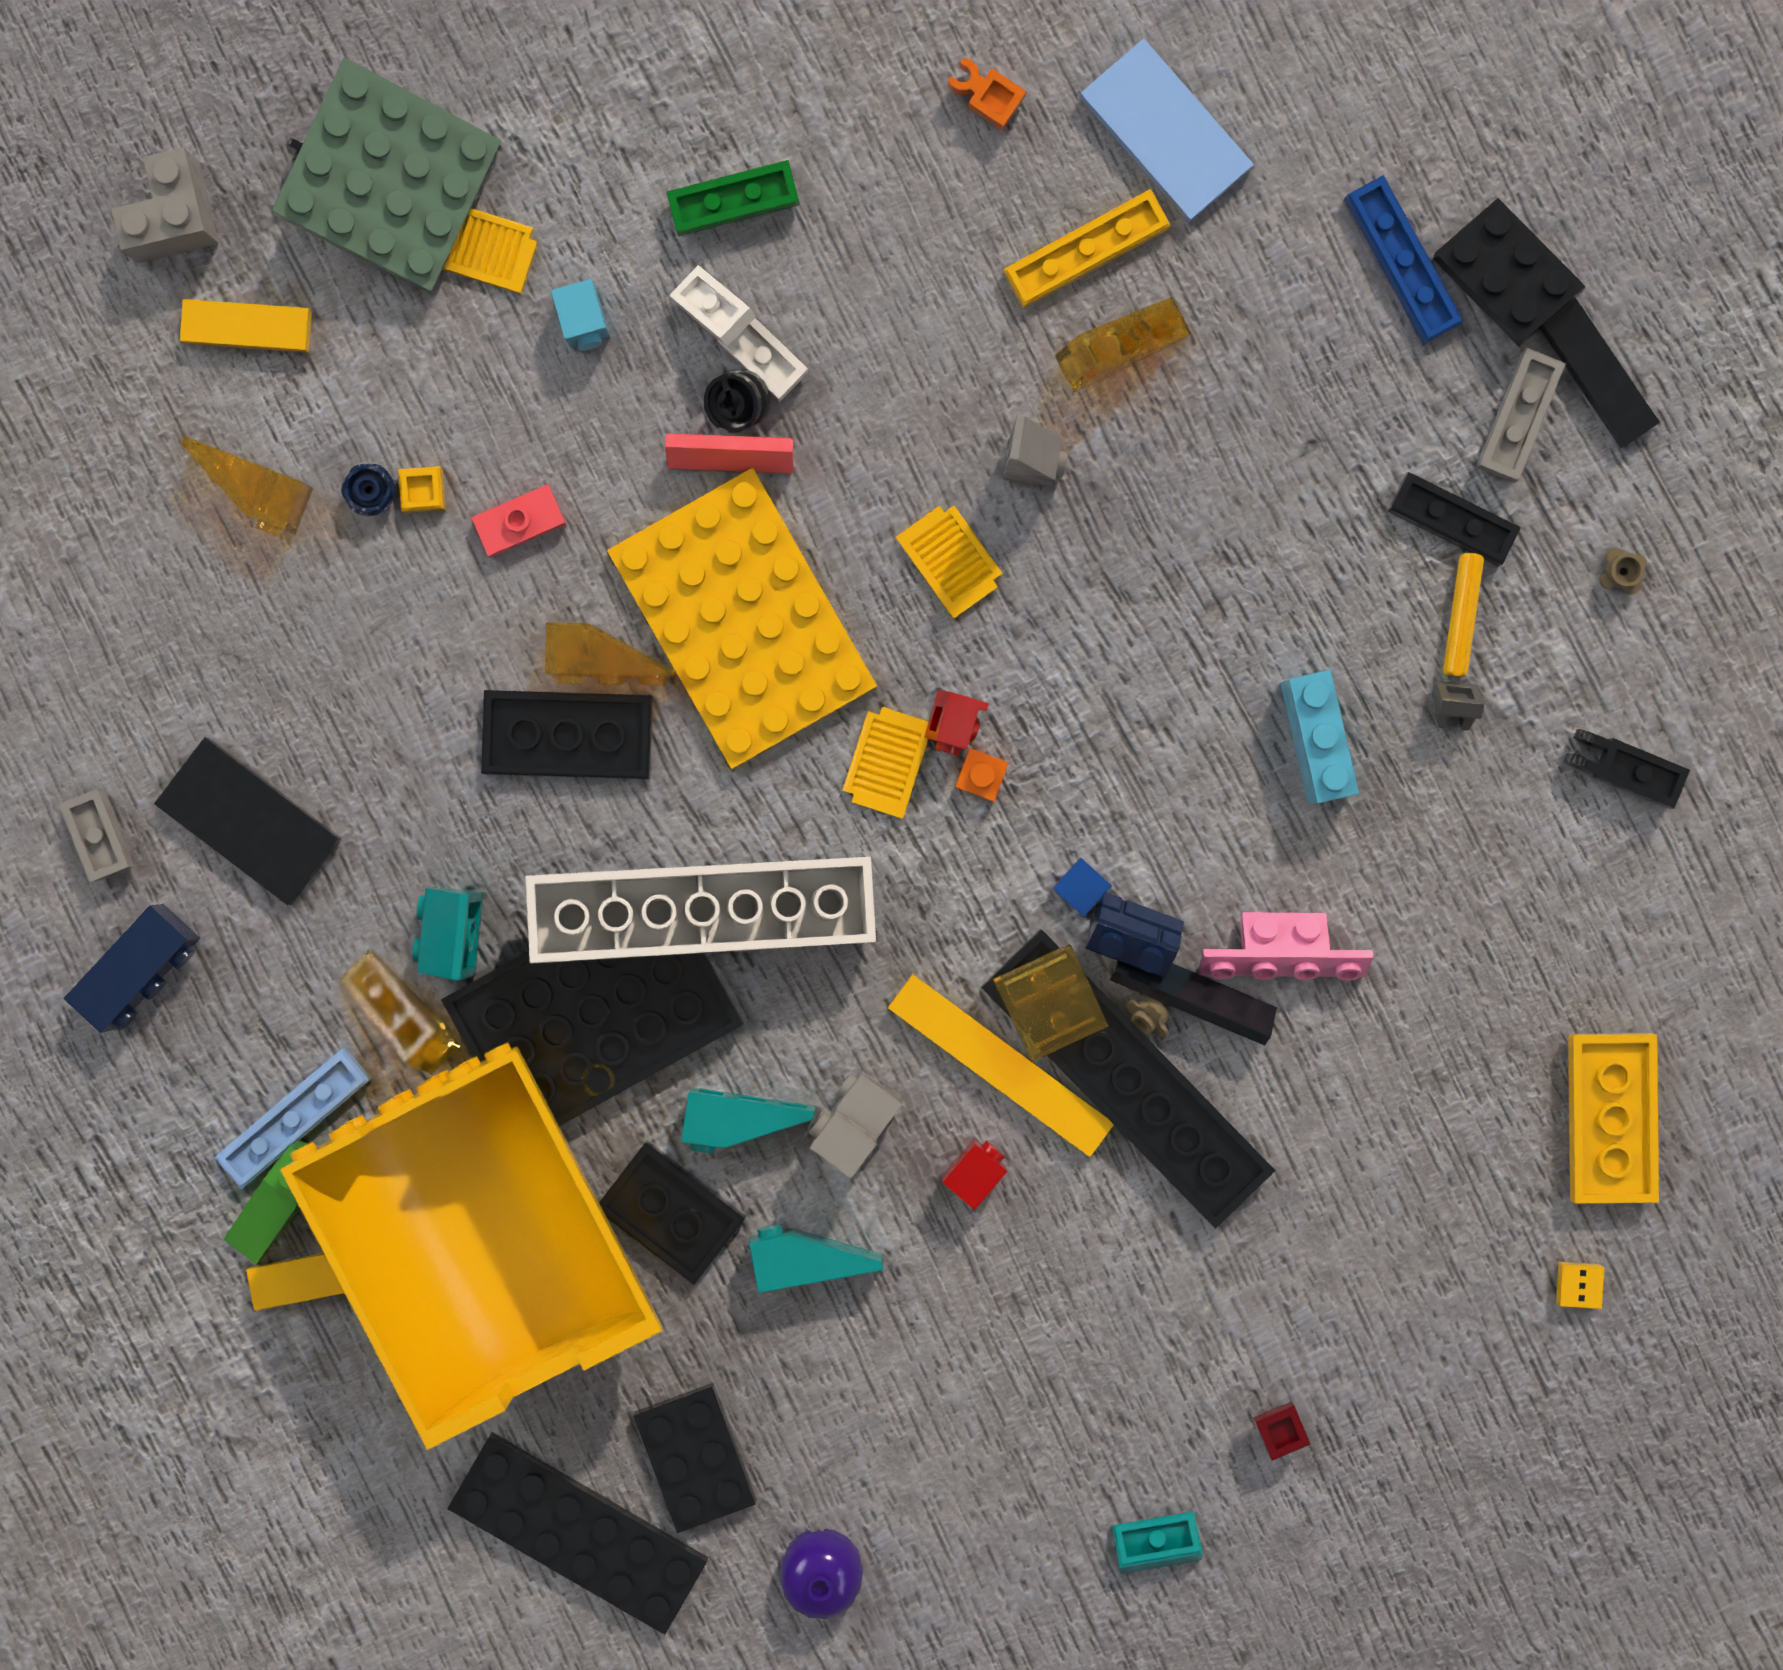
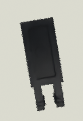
[1563,729,1690,809]

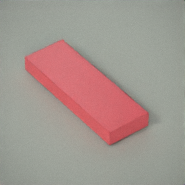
[665,433,794,474]

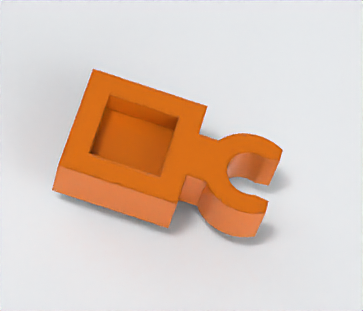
[948,58,1027,132]

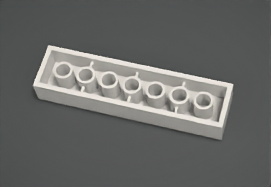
[525,857,876,964]

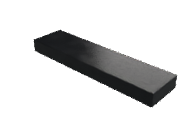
[1540,298,1660,448]
[1110,960,1277,1046]

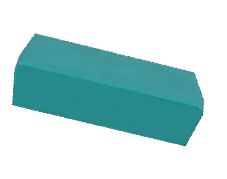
[1112,1511,1203,1574]

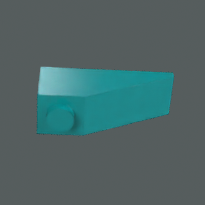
[681,1087,816,1153]
[749,1224,883,1293]

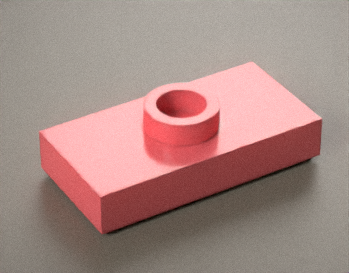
[471,484,567,558]

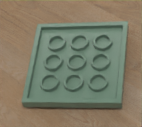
[272,57,502,294]

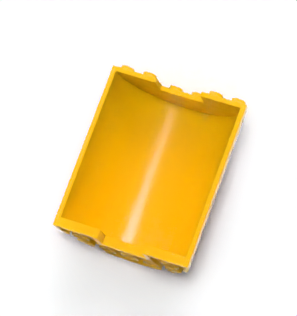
[280,1042,663,1450]

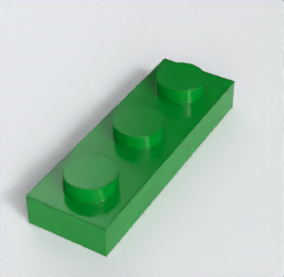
[666,160,800,237]

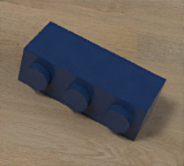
[63,904,200,1033]

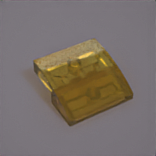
[993,944,1108,1062]

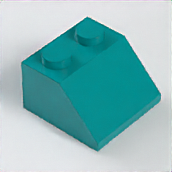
[412,887,484,980]

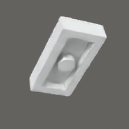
[669,265,756,347]
[718,318,808,402]

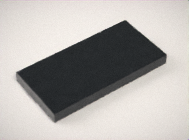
[481,690,653,779]
[154,737,342,905]

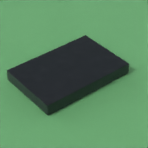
[599,1140,746,1285]

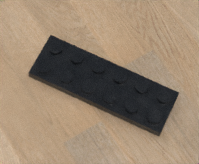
[447,1432,708,1635]

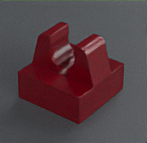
[1253,1401,1311,1461]

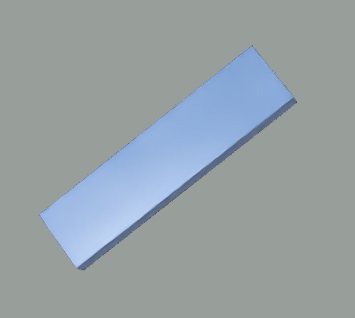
[214,1047,372,1189]

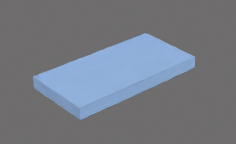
[1079,38,1254,223]

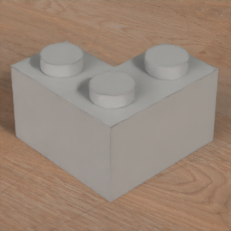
[111,147,219,263]
[808,1070,902,1179]

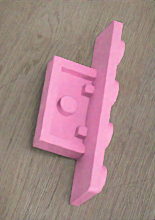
[1199,912,1373,981]

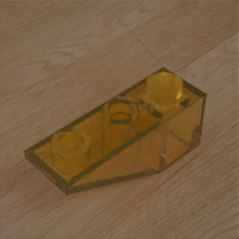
[1055,297,1191,392]
[545,622,676,686]

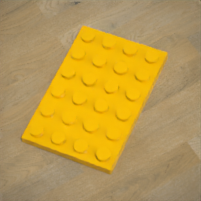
[607,467,877,770]

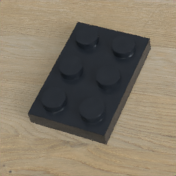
[1433,198,1586,347]
[633,1383,757,1534]

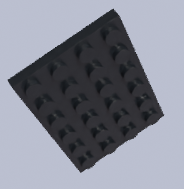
[441,951,744,1126]

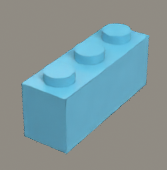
[1280,669,1359,804]

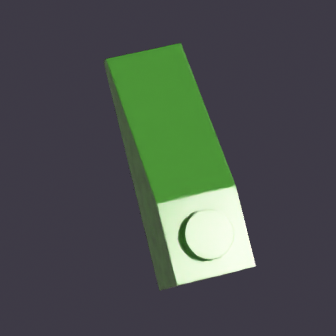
[224,1139,309,1265]

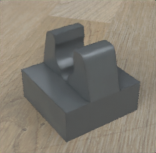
[1432,681,1485,731]

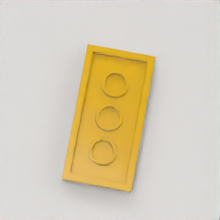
[1568,1033,1659,1204]

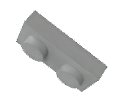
[59,789,134,882]

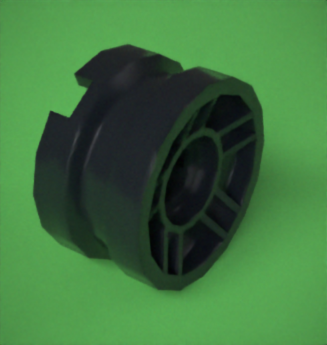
[703,369,771,433]

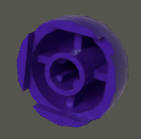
[780,1529,863,1619]

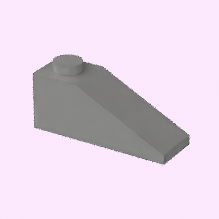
[1003,415,1067,487]

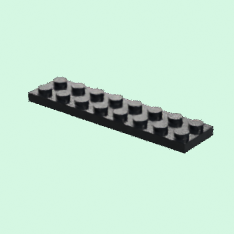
[980,928,1276,1229]

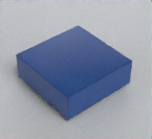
[1052,858,1112,917]

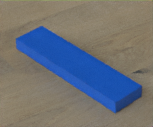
[1344,175,1464,345]

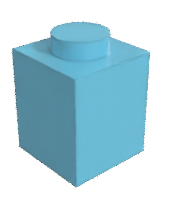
[551,279,611,351]

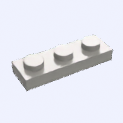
[1476,348,1566,483]

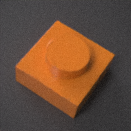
[955,748,1009,802]

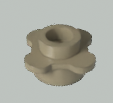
[1599,548,1647,595]
[1126,997,1169,1038]

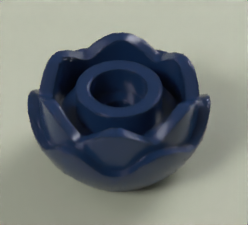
[341,464,395,516]

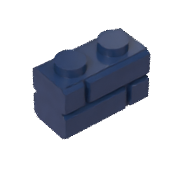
[1085,892,1184,978]

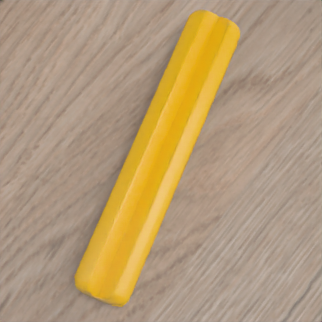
[1443,553,1484,677]

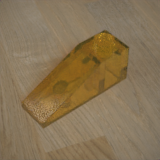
[181,436,313,537]
[340,949,461,1075]

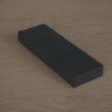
[1387,472,1521,567]

